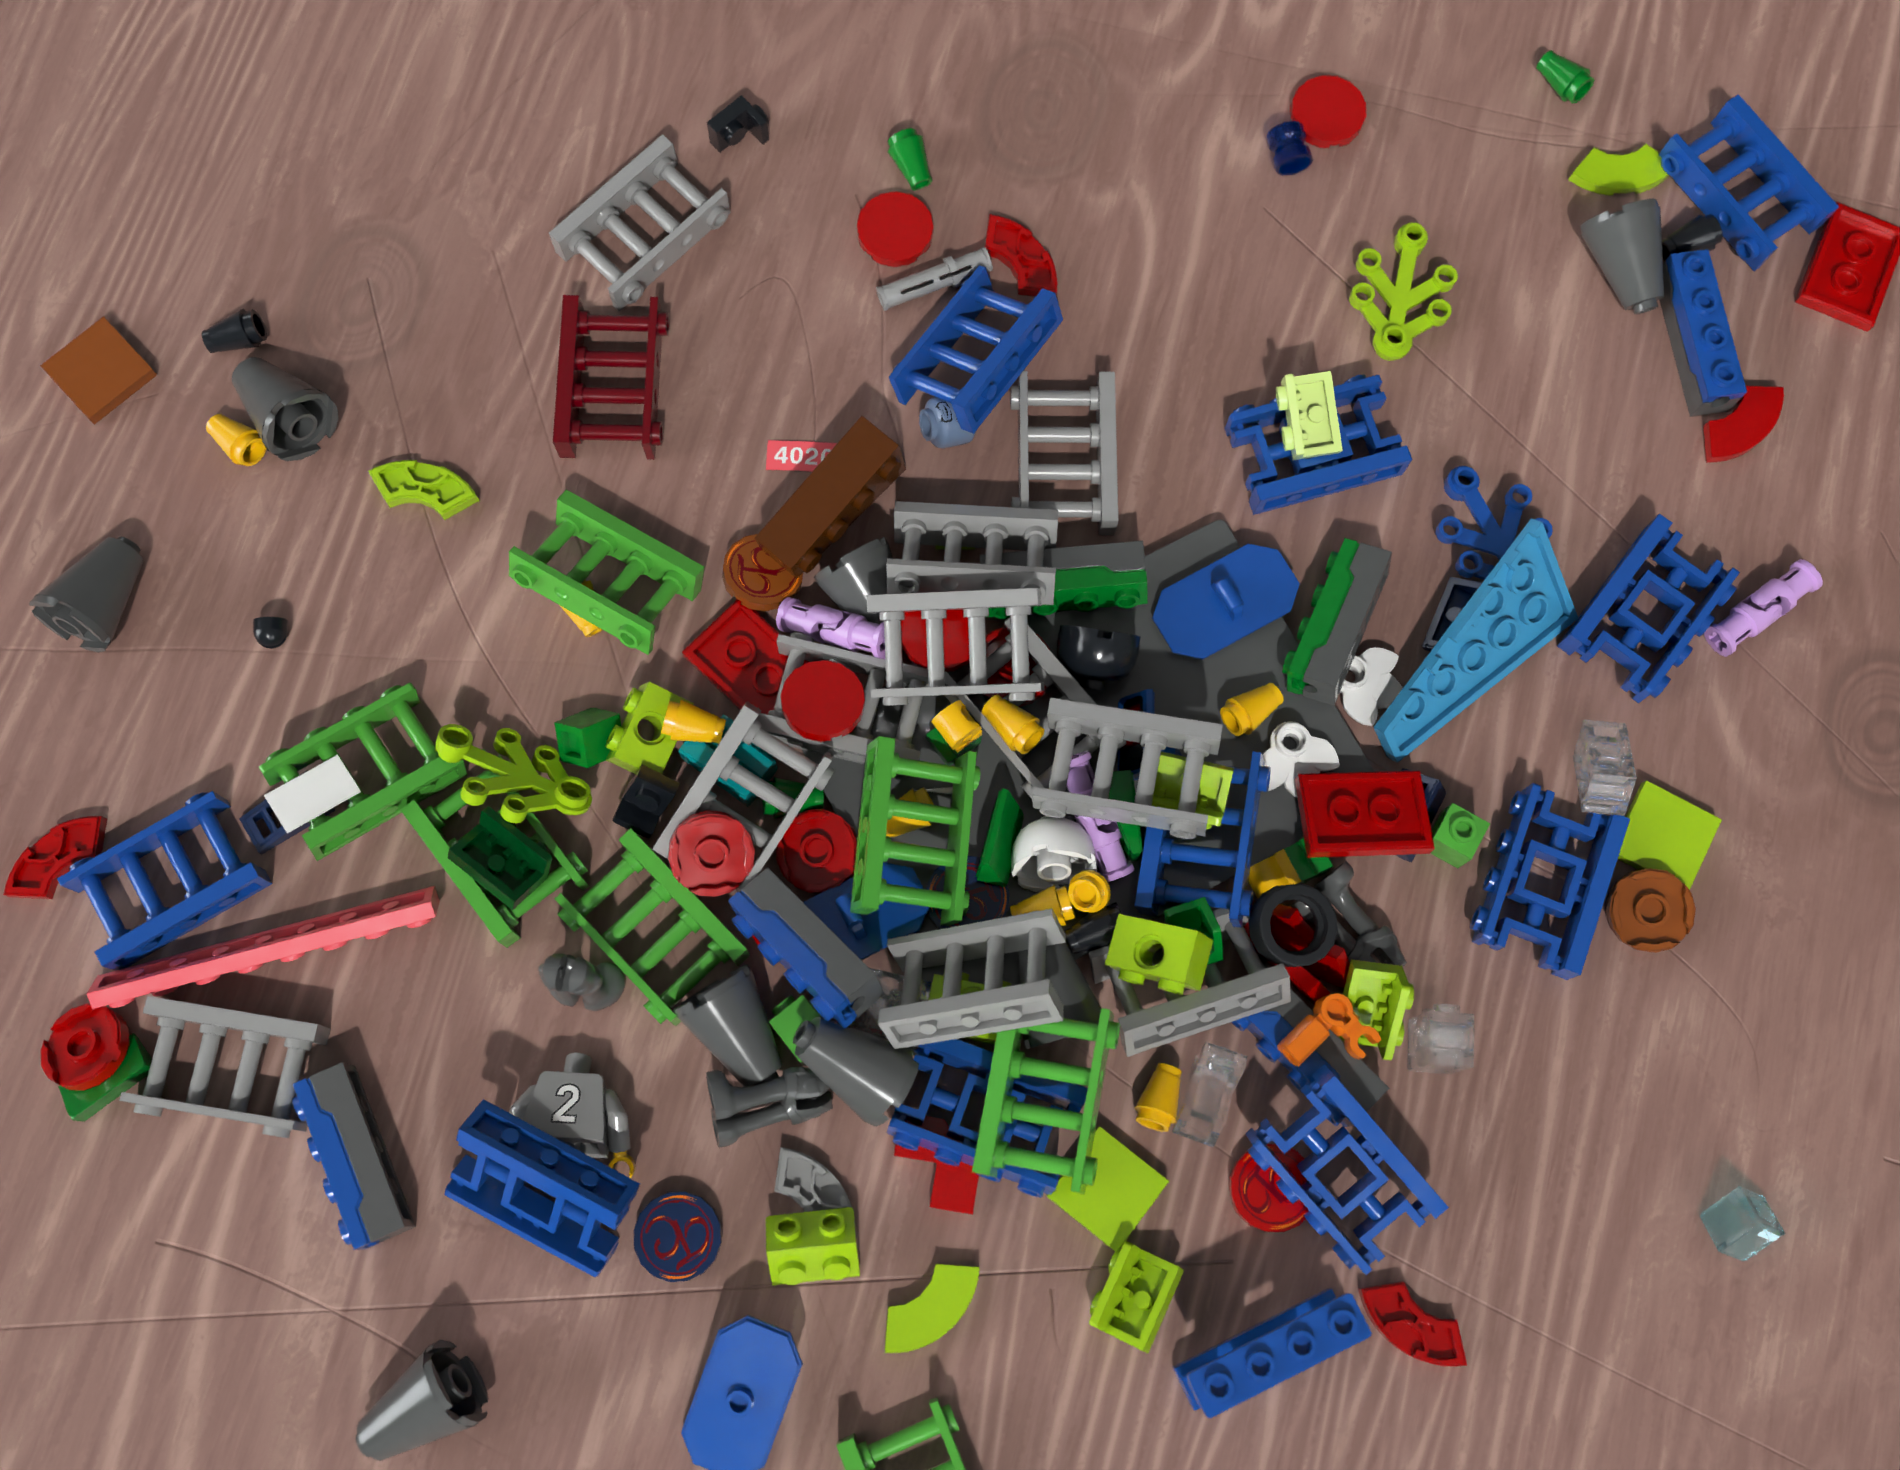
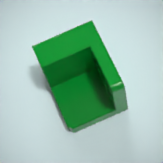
[554,708,621,768]
[1164,897,1223,965]

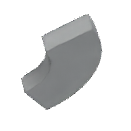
[774,1147,857,1240]

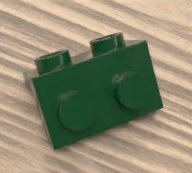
[448,806,552,910]

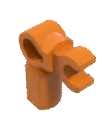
[1277,993,1382,1067]

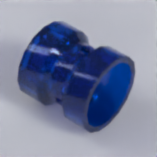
[1266,121,1313,176]

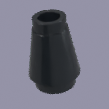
[1662,214,1723,261]
[202,309,267,353]
[1064,902,1122,954]

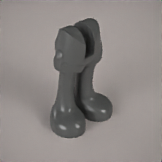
[1289,861,1407,966]
[538,954,626,1012]
[706,1067,833,1148]

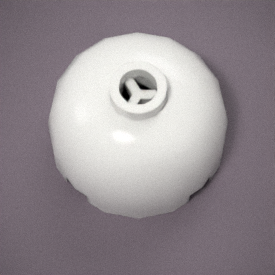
[1011,815,1097,892]

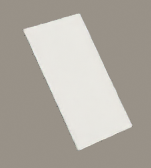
[264,754,361,833]

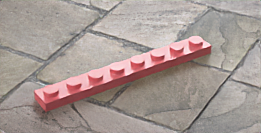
[87,886,440,1009]

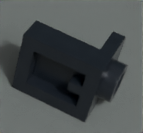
[707,95,769,153]
[613,764,680,838]

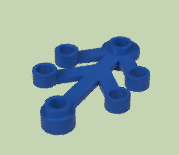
[1435,466,1553,580]

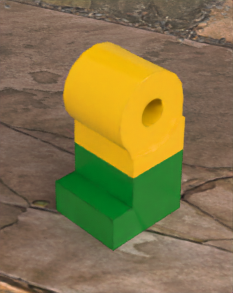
[926,700,982,765]
[1248,838,1333,899]

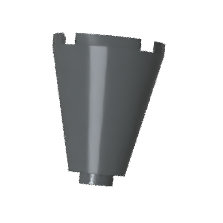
[1580,198,1664,315]
[232,357,339,461]
[29,536,143,653]
[814,537,903,650]
[1018,943,1102,1049]
[673,964,782,1087]
[793,1017,919,1127]
[356,1340,488,1461]

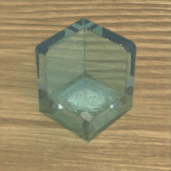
[1700,1186,1786,1261]

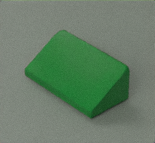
[975,788,1024,887]
[59,1033,152,1122]

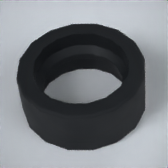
[1248,884,1338,967]

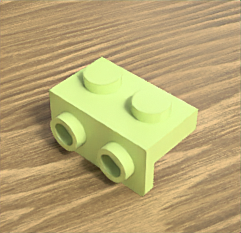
[1276,371,1343,460]

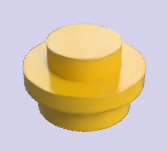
[1068,870,1111,913]

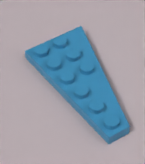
[1373,518,1578,763]

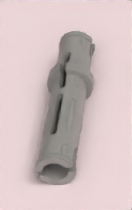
[876,247,993,311]

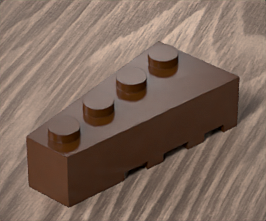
[754,416,906,578]

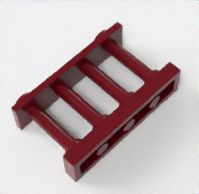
[553,295,669,460]

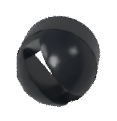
[253,617,288,649]

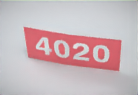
[766,440,837,472]

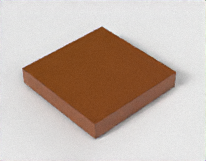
[40,316,157,425]

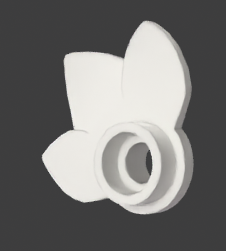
[1340,647,1403,726]
[1262,721,1340,798]

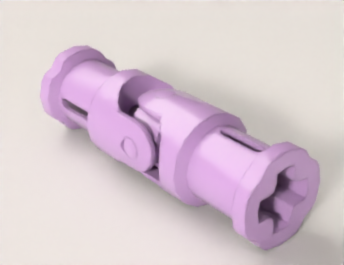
[1704,559,1823,657]
[776,597,885,659]
[1067,751,1135,882]

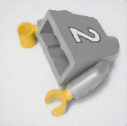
[509,1053,636,1178]

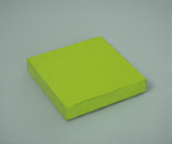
[1618,780,1722,890]
[1046,1126,1169,1252]

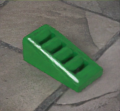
[1108,770,1143,861]

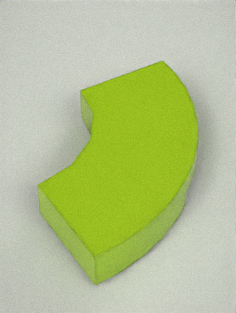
[1568,144,1669,196]
[368,460,480,520]
[885,1264,980,1353]

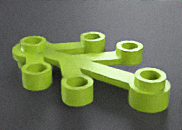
[1349,223,1458,361]
[435,724,592,823]

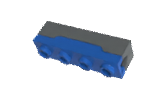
[1659,249,1747,417]
[728,867,884,1029]
[1231,963,1390,1127]
[292,1062,416,1250]

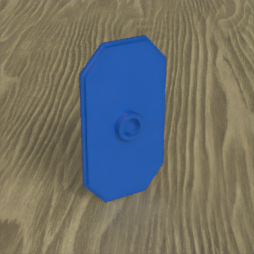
[1152,544,1300,659]
[803,862,929,960]
[681,1315,803,1470]

